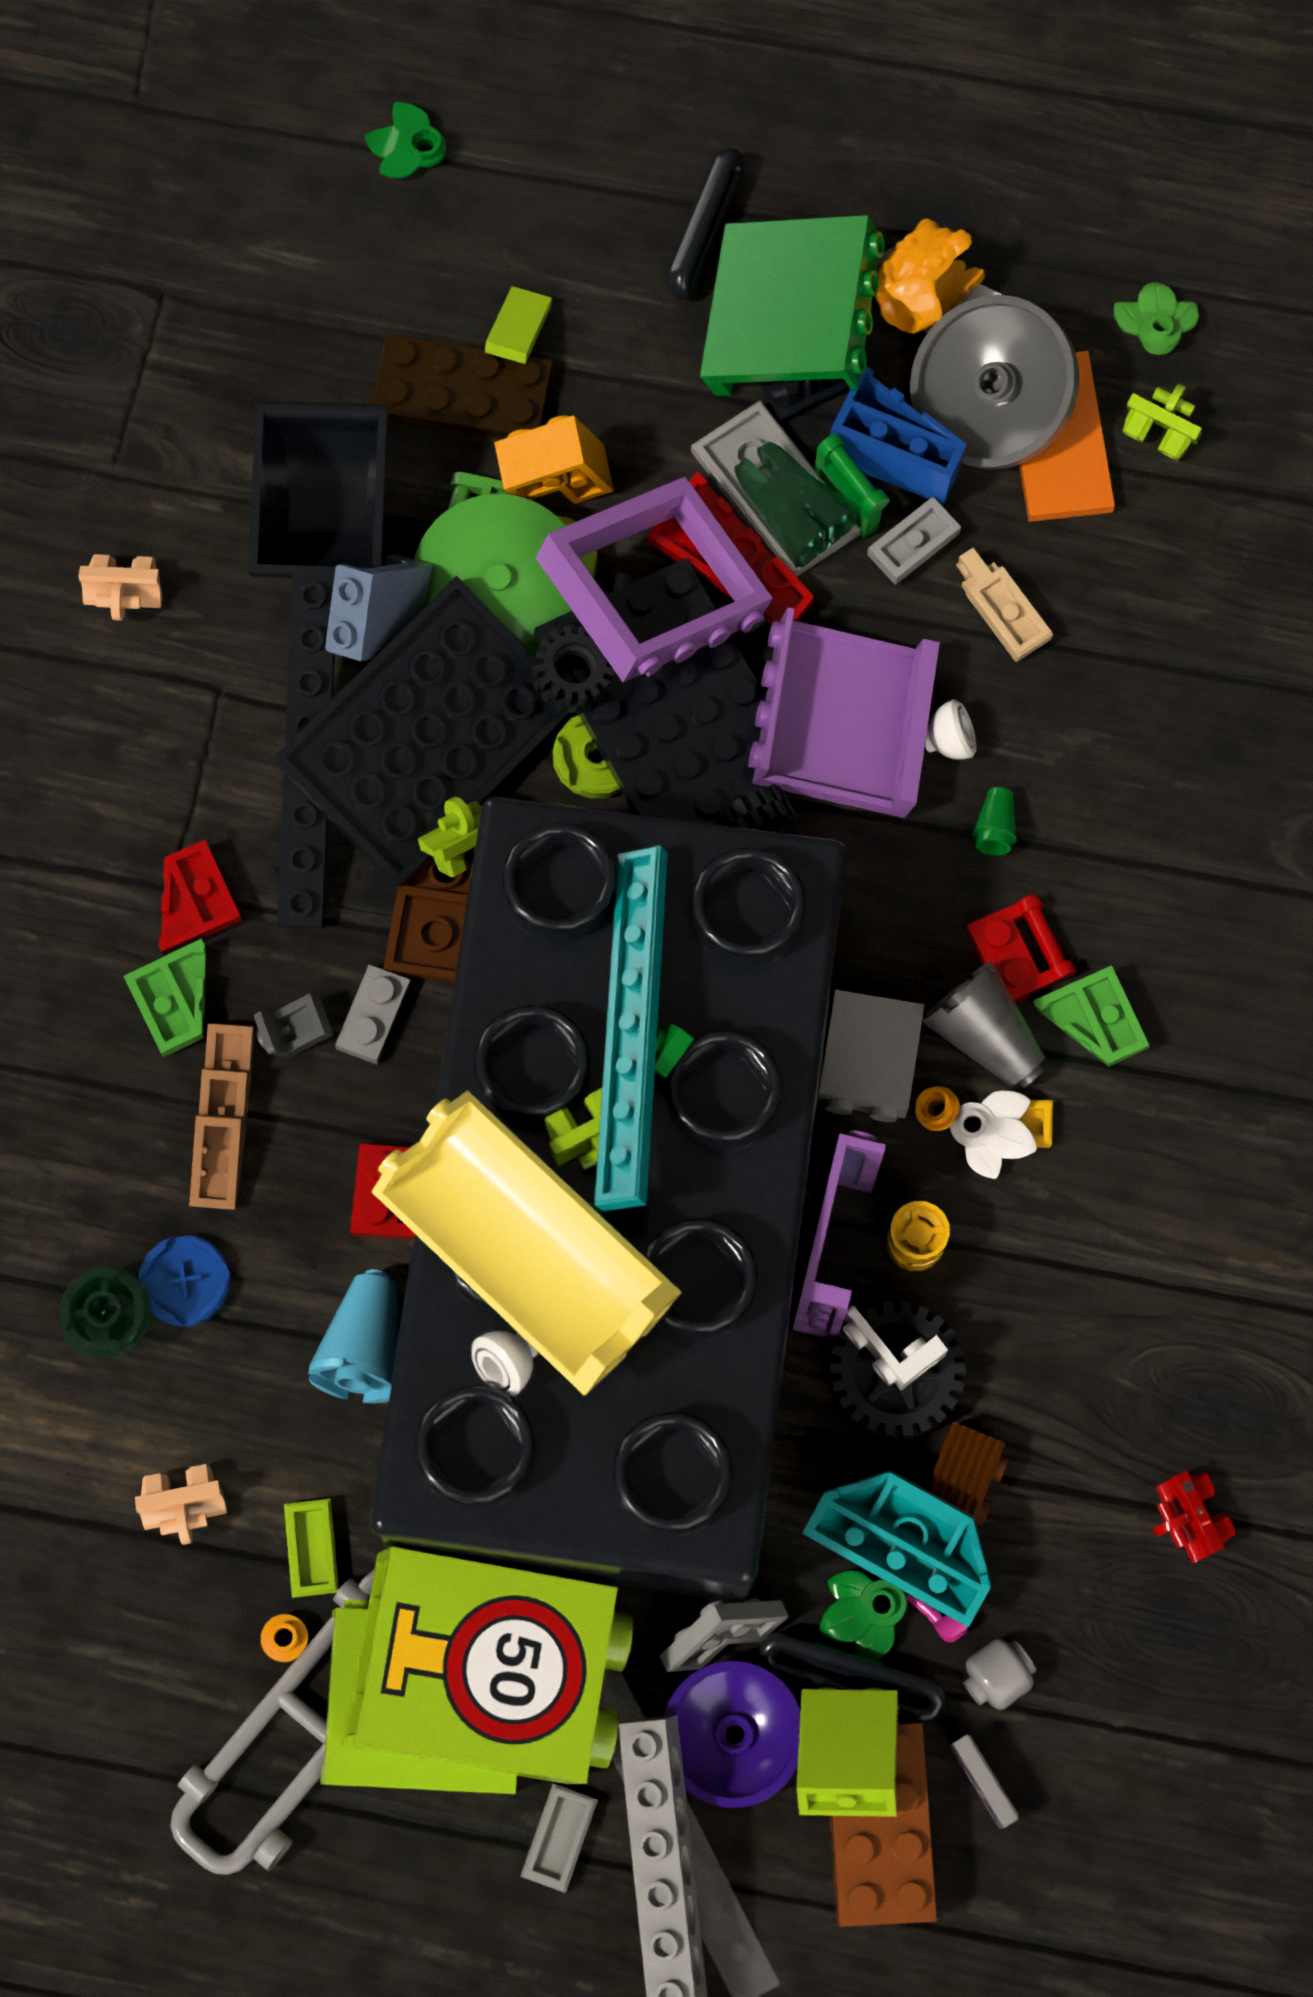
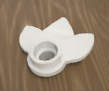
[950,1090,1037,1179]

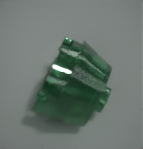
[59,1267,151,1358]

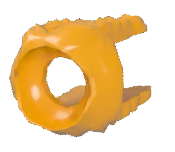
[875,218,985,333]

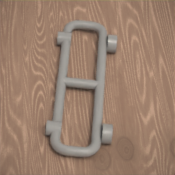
[171,1569,375,1875]

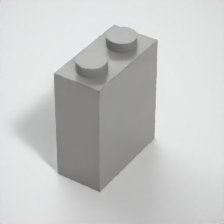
[816,990,925,1122]

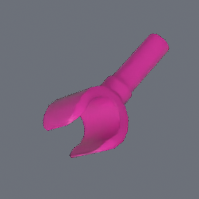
[907,1594,967,1642]

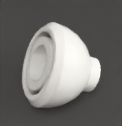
[925,699,977,760]
[472,1331,538,1397]

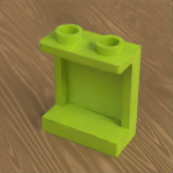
[797,1687,899,1817]

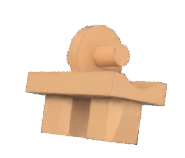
[78,554,163,621]
[135,1464,227,1545]

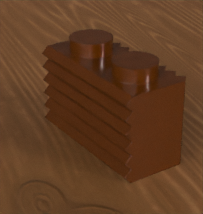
[926,1422,1009,1527]

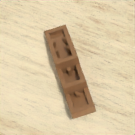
[189,1023,255,1210]

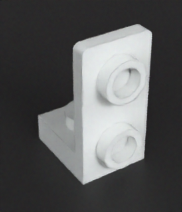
[843,1306,948,1391]

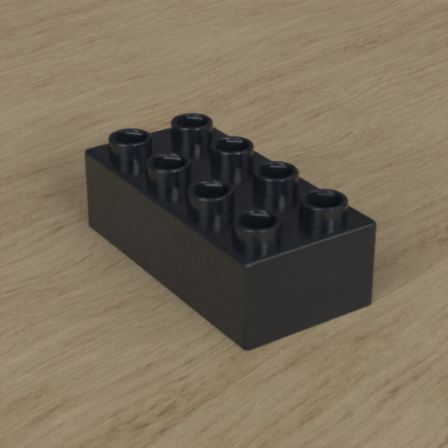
[370,796,847,1603]

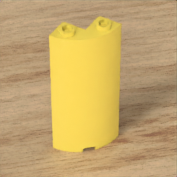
[372,1091,682,1396]

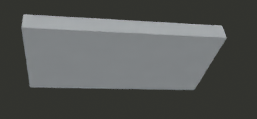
[691,401,861,577]

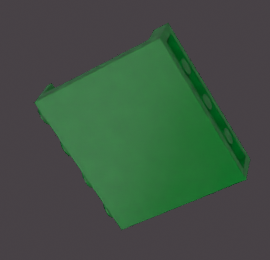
[700,215,885,396]

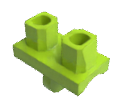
[1123,383,1202,461]
[418,797,482,877]
[545,1088,602,1171]

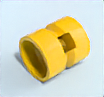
[886,1201,950,1271]

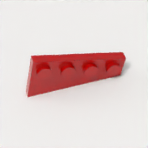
[648,471,814,624]

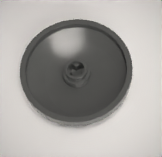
[910,295,1079,470]

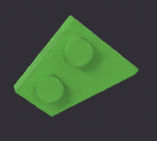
[1033,965,1150,1067]

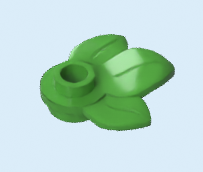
[1113,282,1199,355]

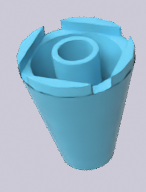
[308,1269,399,1404]

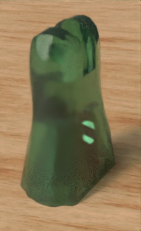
[734,441,859,568]

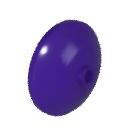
[664,1661,801,1808]

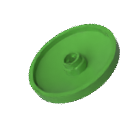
[414,494,584,657]

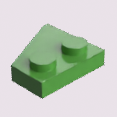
[124,938,207,1058]

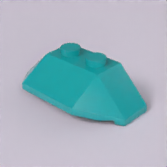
[802,1470,992,1628]

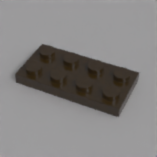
[371,334,553,439]

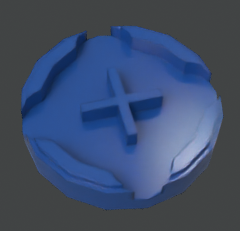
[139,1235,231,1327]

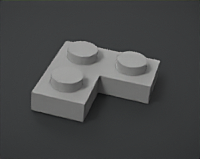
[660,1598,789,1672]

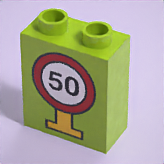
[343,1547,633,1784]

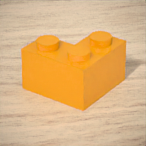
[494,415,614,504]

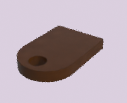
[383,855,473,984]

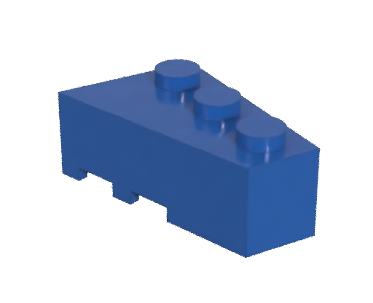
[830,366,967,505]

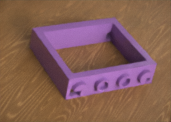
[536,477,773,683]

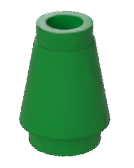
[972,787,1016,856]

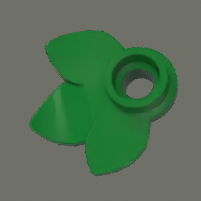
[364,102,446,179]
[819,1570,907,1660]

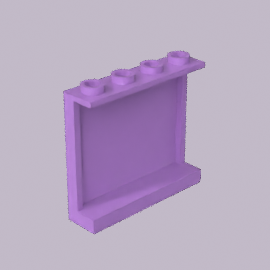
[748,607,940,818]

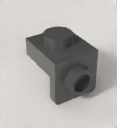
[254,993,334,1057]

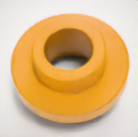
[915,1086,960,1131]
[261,1614,308,1662]

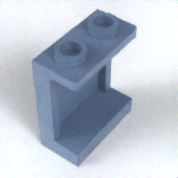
[325,555,432,661]

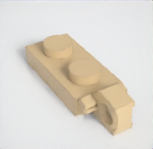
[956,548,1053,662]

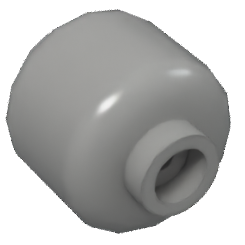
[963,1638,1036,1710]

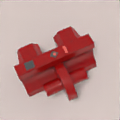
[1153,1471,1236,1564]

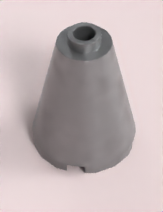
[923,961,1045,1087]

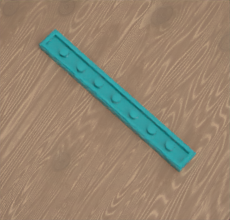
[595,846,668,1211]

